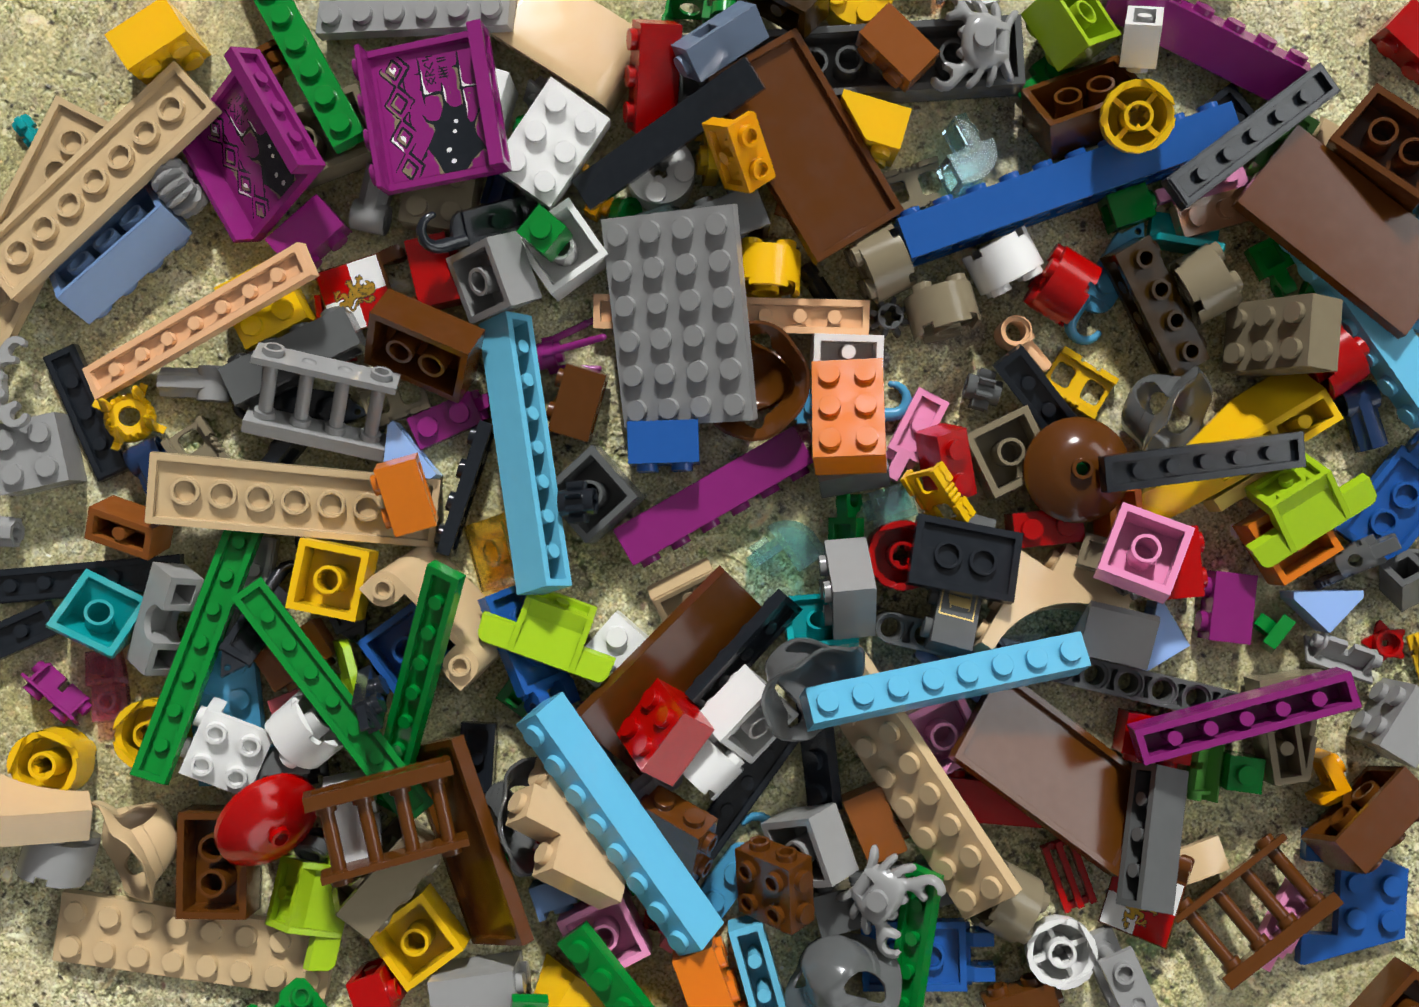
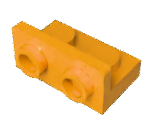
[702,111,776,194]

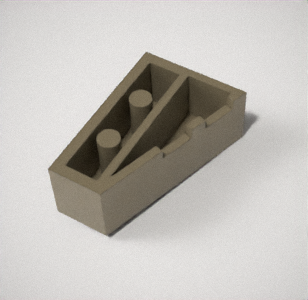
[1243,667,1323,786]

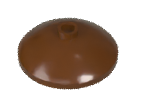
[1022,417,1127,523]

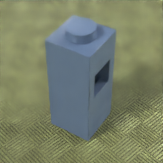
[671,0,769,82]

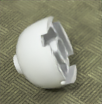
[1024,914,1098,990]

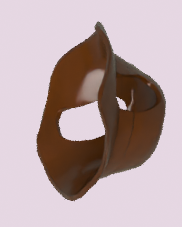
[713,320,810,441]

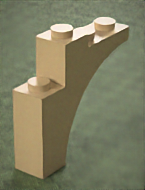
[973,543,1132,653]
[505,756,626,910]
[0,773,93,847]

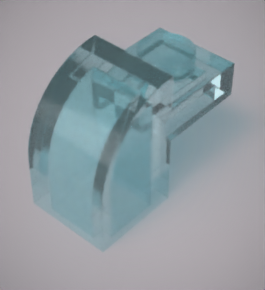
[935,112,998,198]
[746,520,824,572]

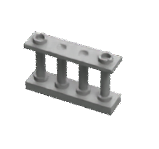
[241,342,401,462]
[1090,925,1159,1007]

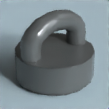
[294,827,328,863]

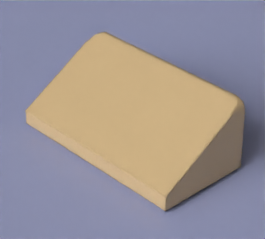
[647,558,714,622]

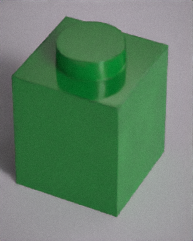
[1097,182,1157,235]
[516,204,573,263]
[1220,750,1266,795]

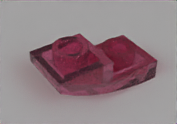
[85,650,131,723]

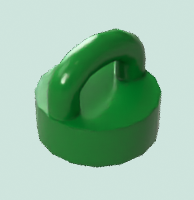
[608,196,643,218]

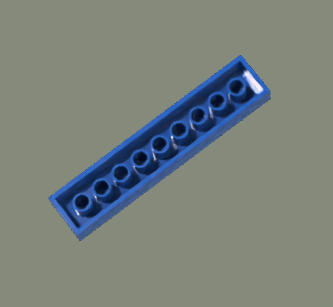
[890,101,1239,267]

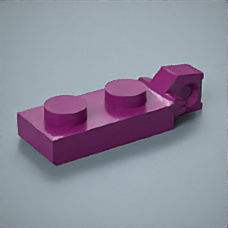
[406,389,491,450]

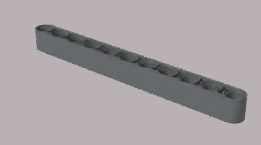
[876,610,1239,710]

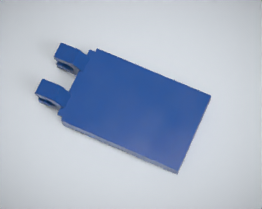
[1332,431,1419,560]
[477,585,581,714]
[861,918,996,992]

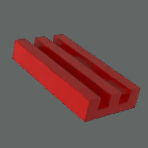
[1039,839,1098,914]

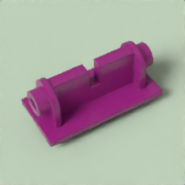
[20,661,94,726]

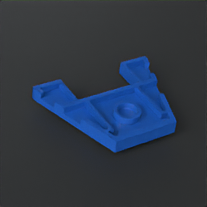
[1294,827,1409,965]

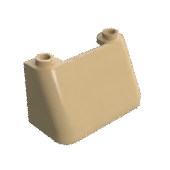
[489,0,632,115]
[359,546,500,691]

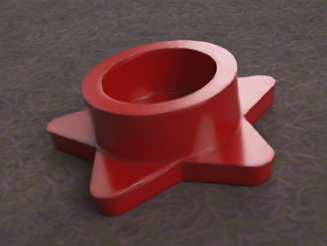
[1361,620,1405,661]

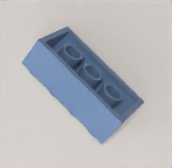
[49,181,193,325]

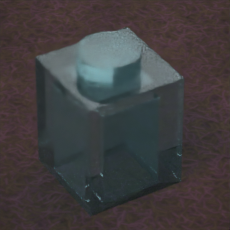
[862,483,918,526]

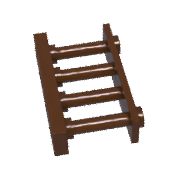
[302,755,470,888]
[1175,833,1344,990]

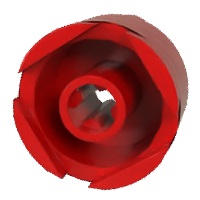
[1022,243,1102,327]
[1307,324,1370,400]
[867,520,918,591]

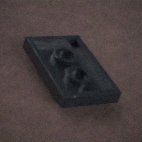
[906,513,1024,605]

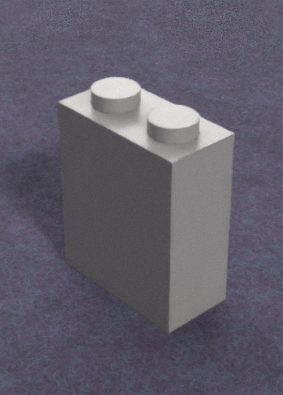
[427,950,531,1007]

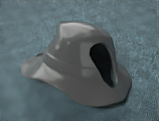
[1121,366,1213,451]
[761,638,865,742]
[485,757,537,877]
[785,932,902,1007]

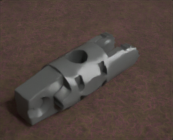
[1311,533,1402,590]

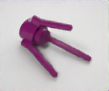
[536,317,607,375]

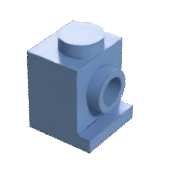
[529,879,578,922]

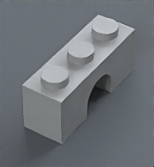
[126,562,204,676]

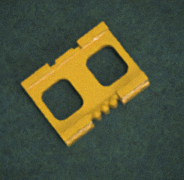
[1045,346,1119,420]
[900,461,976,522]

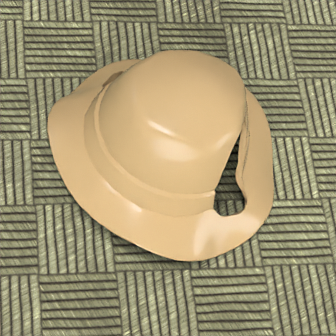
[91,800,177,903]

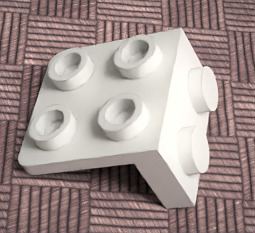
[178,697,272,794]

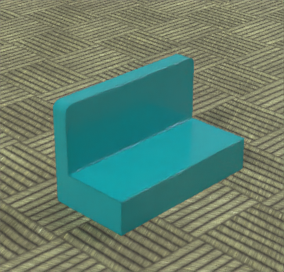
[1146,212,1226,254]

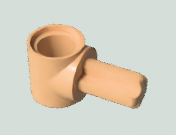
[994,315,1052,373]

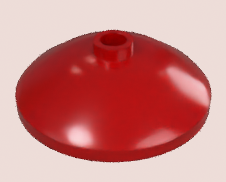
[214,773,317,866]

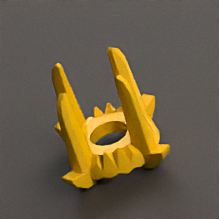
[92,383,167,451]

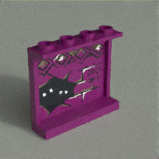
[352,19,512,196]
[182,46,326,243]

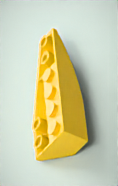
[1141,374,1344,519]

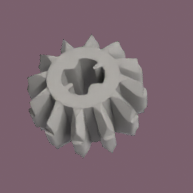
[150,157,210,219]

